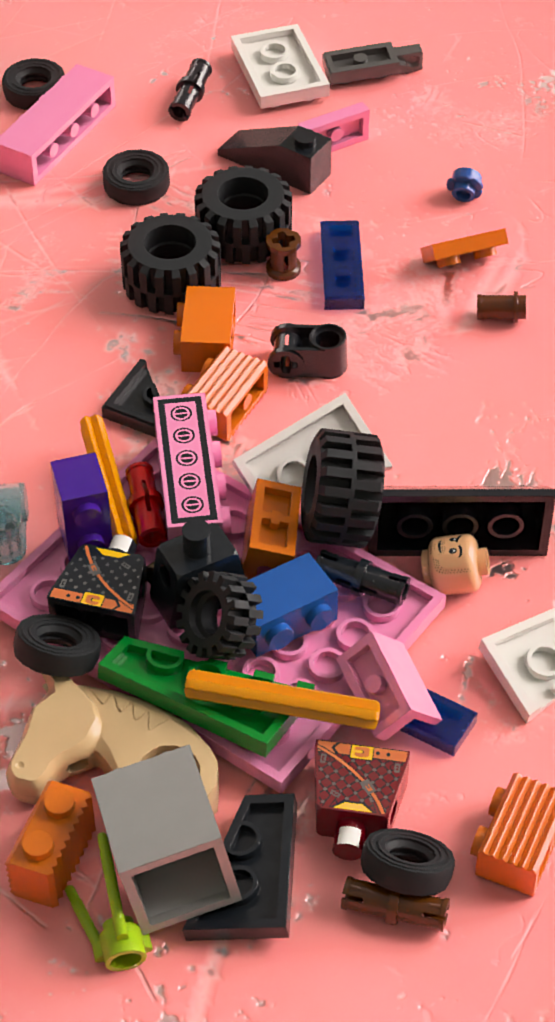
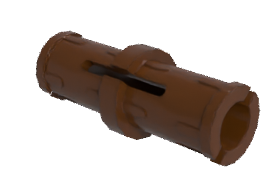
[341,876,450,932]

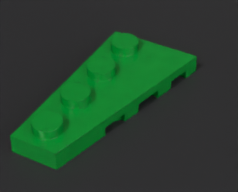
[98,636,315,758]

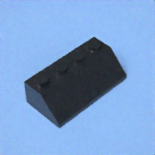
[367,485,555,556]

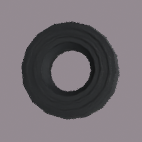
[2,58,65,110]
[102,149,170,206]
[13,614,101,678]
[361,828,455,896]

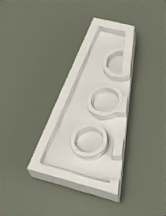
[478,608,555,724]

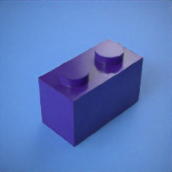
[50,452,112,562]

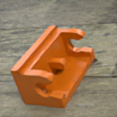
[241,478,301,580]

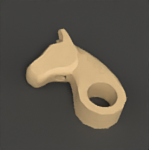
[6,673,219,816]

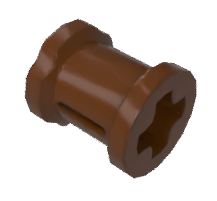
[266,228,301,281]

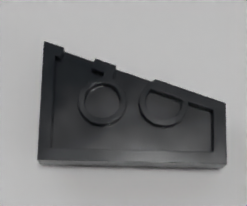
[182,793,298,941]

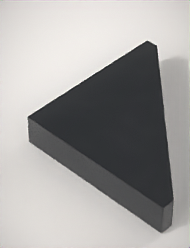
[101,359,160,438]

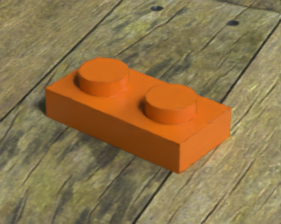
[420,228,509,268]

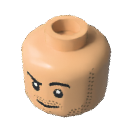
[421,534,490,595]

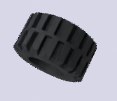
[194,165,292,264]
[120,213,221,315]
[301,428,385,548]

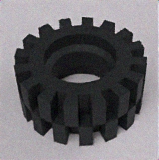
[176,571,263,660]

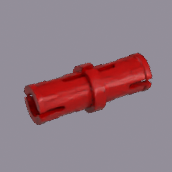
[125,462,167,548]

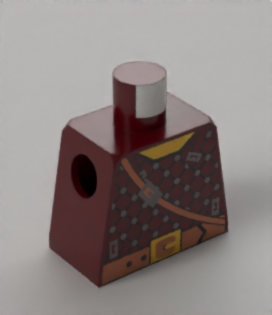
[315,739,410,861]

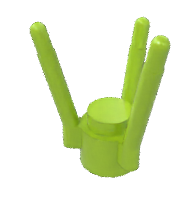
[65,832,153,971]

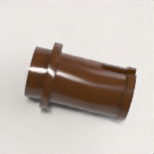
[477,291,526,323]

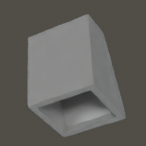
[91,744,242,935]

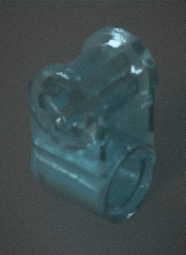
[0,482,29,565]

